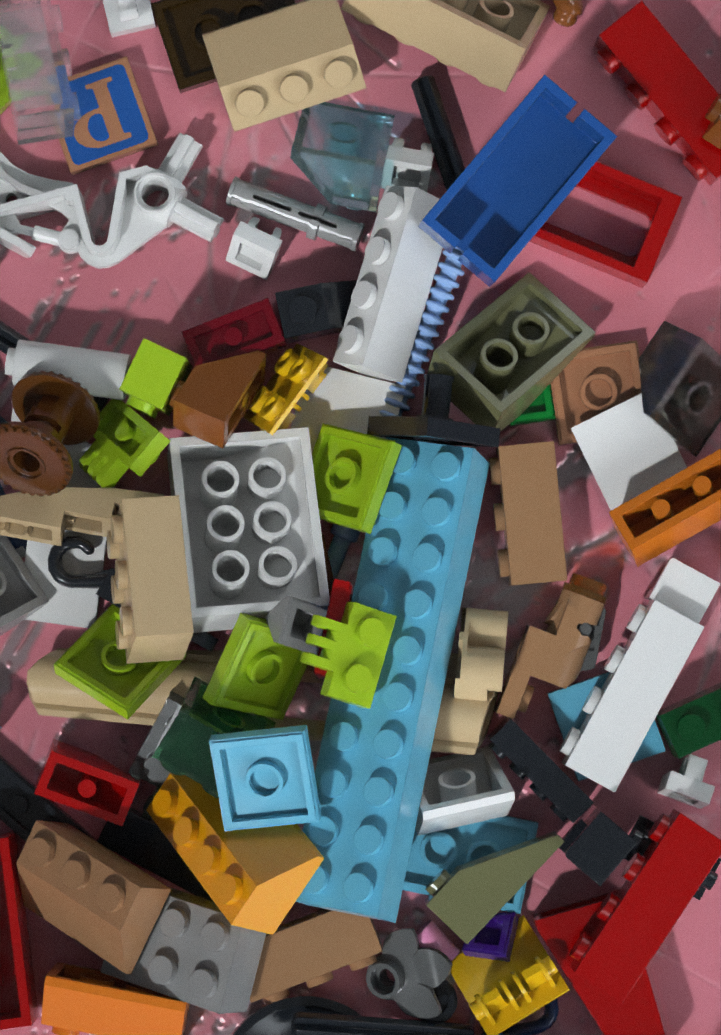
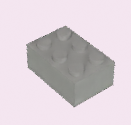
[100,886,266,1014]

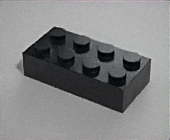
[487,717,594,823]

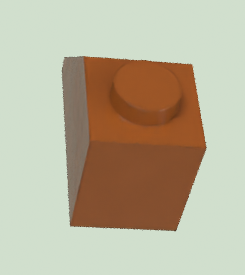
[169,350,267,449]

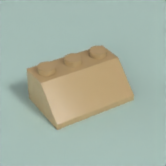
[202,0,367,132]

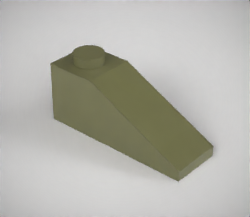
[425,831,565,944]

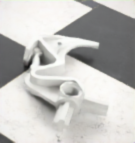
[0,133,224,269]

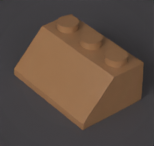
[16,820,171,974]

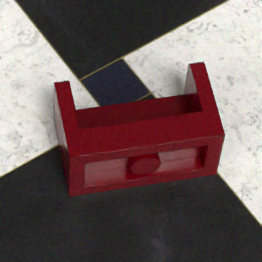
[181,298,287,366]

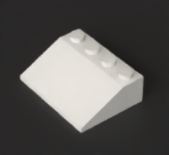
[167,427,330,633]

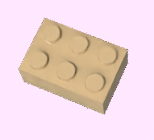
[107,495,194,664]

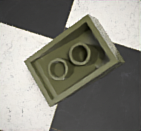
[427,272,596,432]

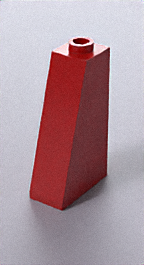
[532,889,665,1035]

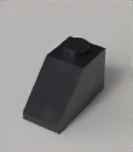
[275,280,357,344]

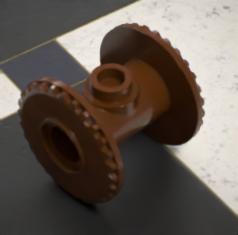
[0,370,100,497]

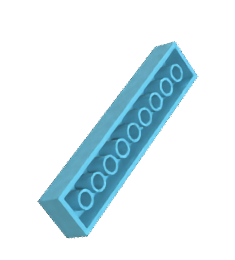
[296,437,490,923]

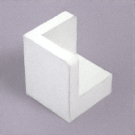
[644,558,721,623]

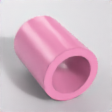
[416,920,460,961]

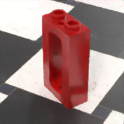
[529,161,683,288]

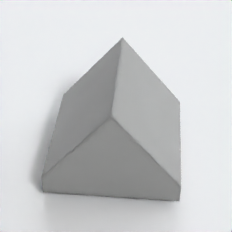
[265,596,327,654]

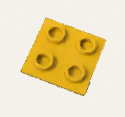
[243,343,329,436]
[451,915,570,1035]

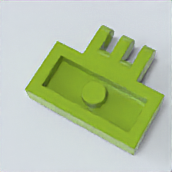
[79,399,170,488]
[300,602,397,709]

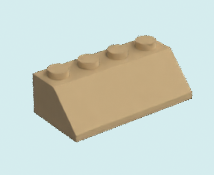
[341,0,550,92]

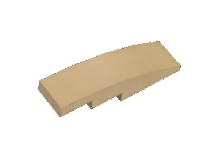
[0,487,164,546]

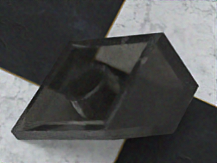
[639,321,721,457]

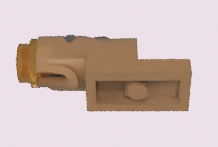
[494,573,608,719]

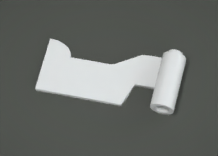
[5,339,131,628]

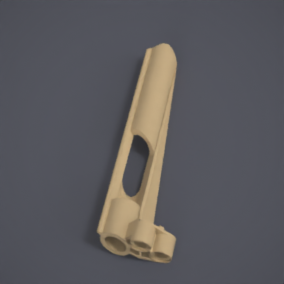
[27,607,509,755]

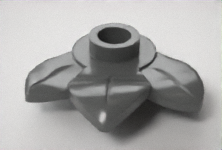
[366,928,452,1018]

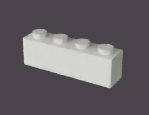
[333,185,443,383]
[559,600,704,792]

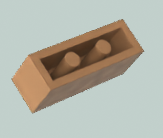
[489,441,567,586]
[250,909,383,1005]

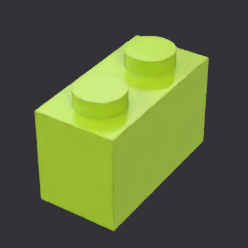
[119,338,193,419]

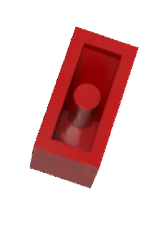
[34,738,140,826]

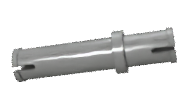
[226,176,365,252]

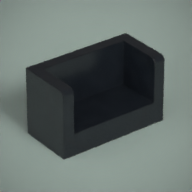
[559,804,637,886]

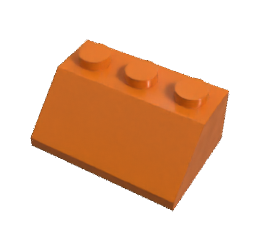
[41,962,190,1035]

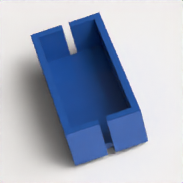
[418,75,617,287]

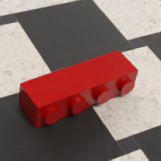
[595,0,721,186]
[569,809,721,1004]

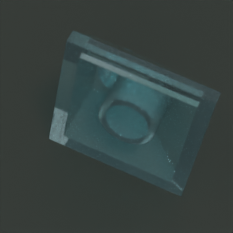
[290,102,395,212]

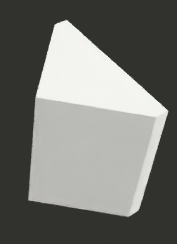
[415,746,515,836]

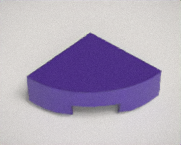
[462,912,519,962]

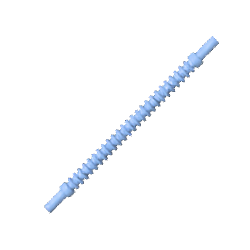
[328,247,464,579]

